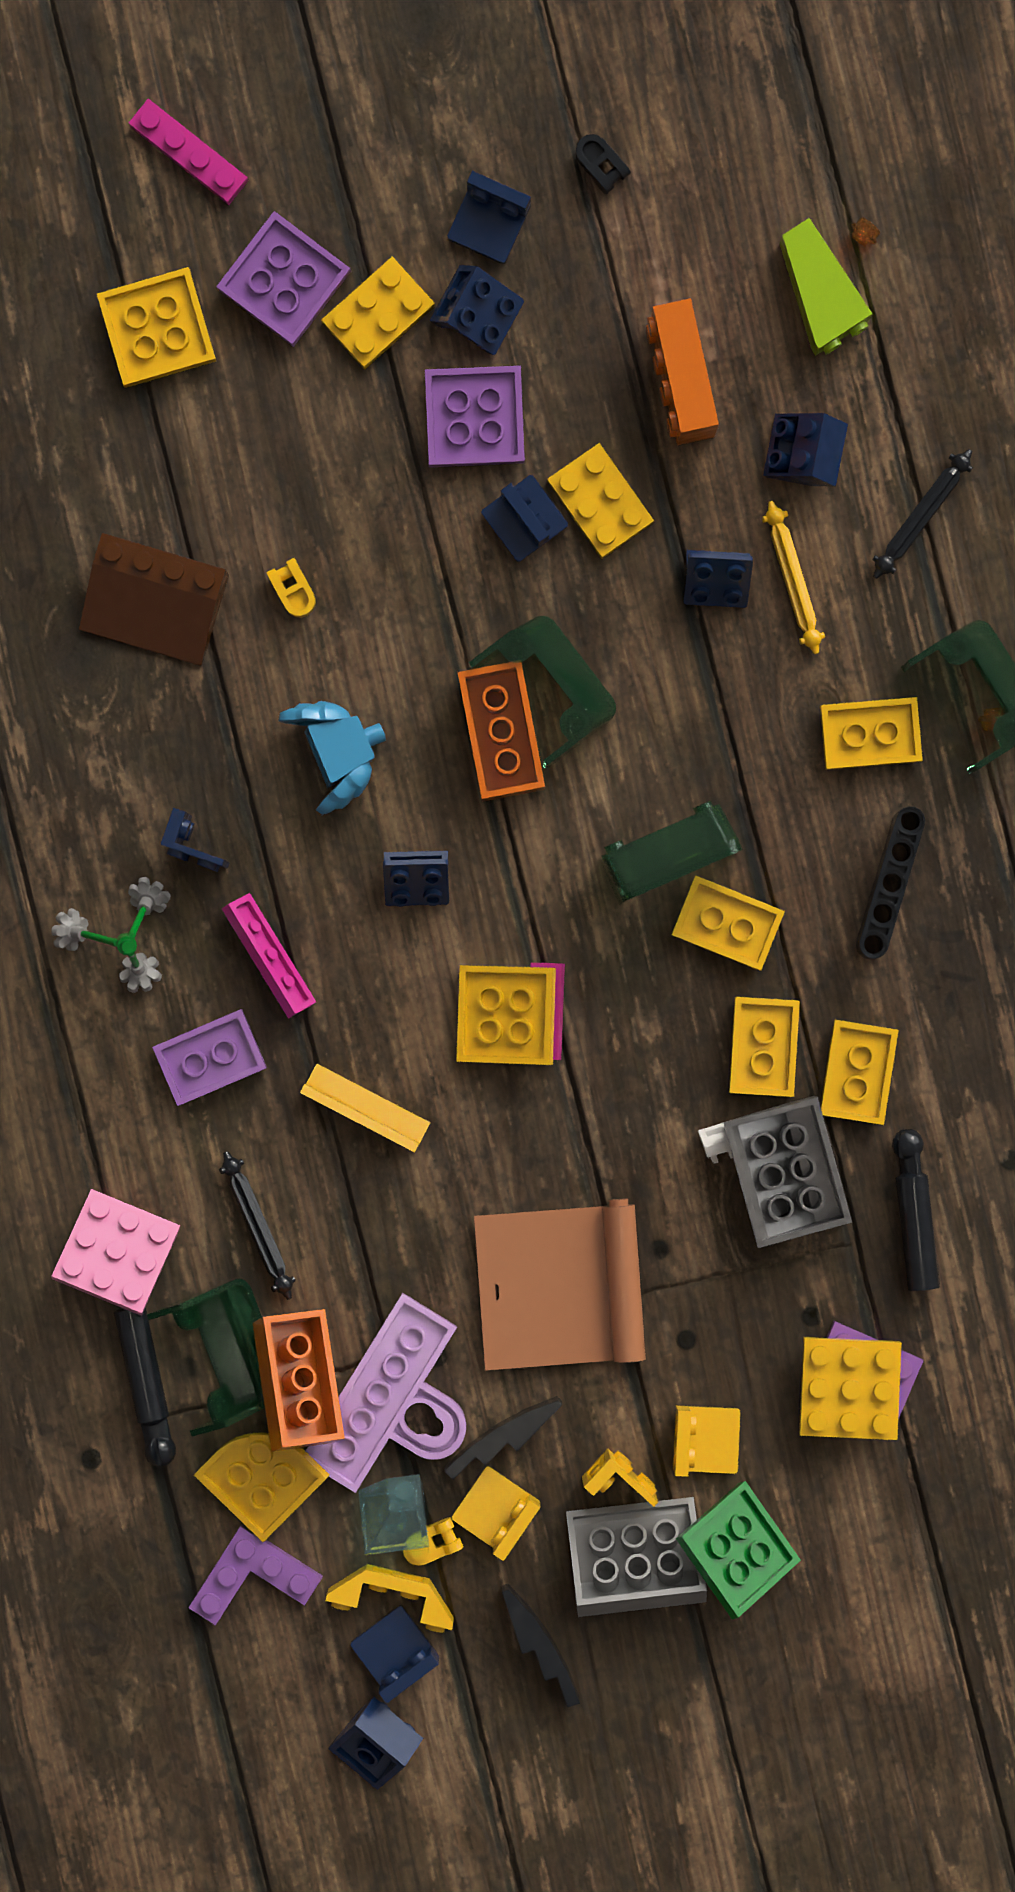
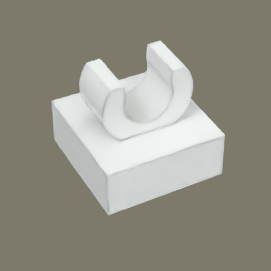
[698,1123,733,1163]

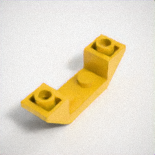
[325,1564,454,1633]

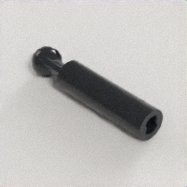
[892,1129,940,1291]
[114,1307,176,1467]

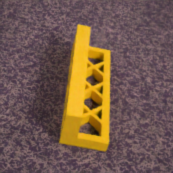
[300,1063,431,1153]

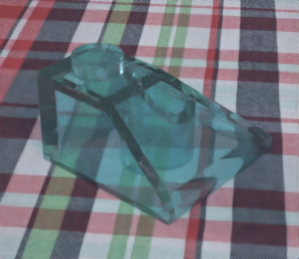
[358,1474,430,1555]

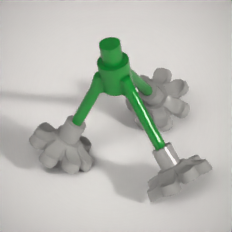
[52,877,171,993]

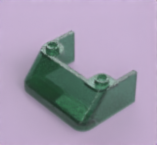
[468,616,616,770]
[901,620,1015,774]
[599,801,743,905]
[146,1279,265,1437]

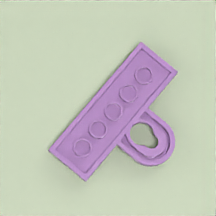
[306,1293,466,1493]

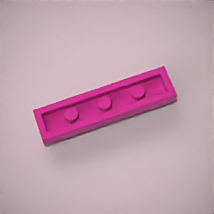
[129,98,249,205]
[222,893,316,1019]

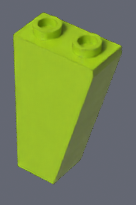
[779,218,872,356]

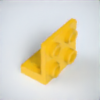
[673,1405,740,1477]
[582,1448,658,1507]
[452,1466,540,1561]

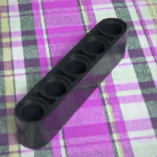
[856,806,925,959]

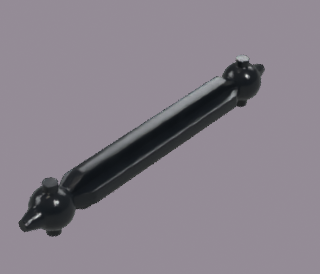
[872,449,973,579]
[219,1151,296,1300]

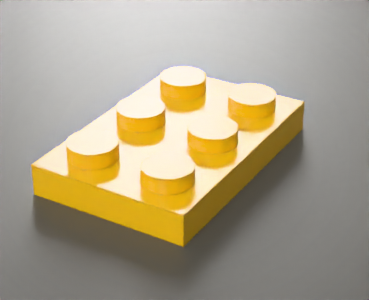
[321,256,435,370]
[547,443,654,559]
[820,697,923,770]
[671,875,785,971]
[729,997,800,1097]
[820,1020,899,1125]

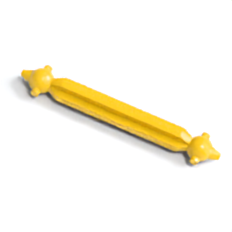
[762,501,825,654]

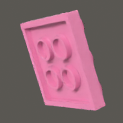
[52,1189,180,1316]

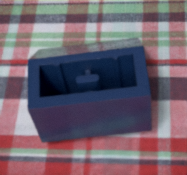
[763,413,848,487]

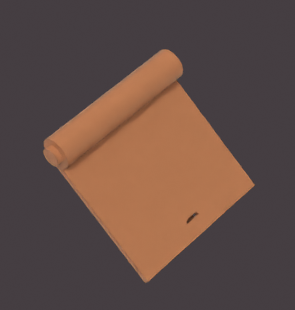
[474,1199,646,1371]

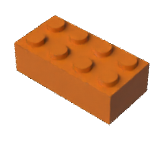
[646,298,719,445]
[458,660,545,802]
[253,1309,345,1452]

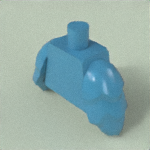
[278,701,386,815]

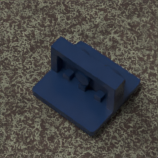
[481,475,568,562]
[684,550,753,608]
[383,851,449,907]

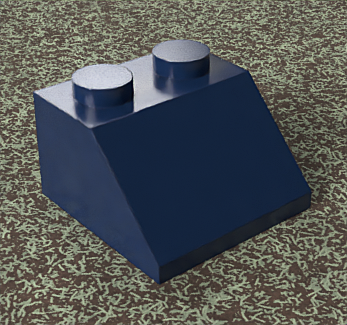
[328,1697,424,1790]

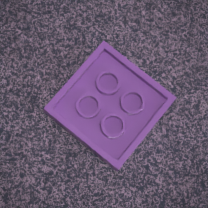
[216,211,351,347]
[425,366,525,467]

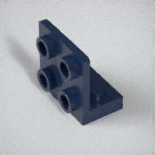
[447,171,531,264]
[430,265,524,355]
[160,808,229,872]
[350,1605,439,1704]

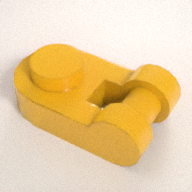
[266,558,316,618]
[403,1517,464,1566]

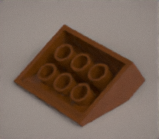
[79,533,229,666]

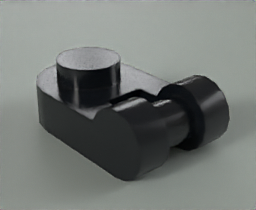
[576,134,631,194]

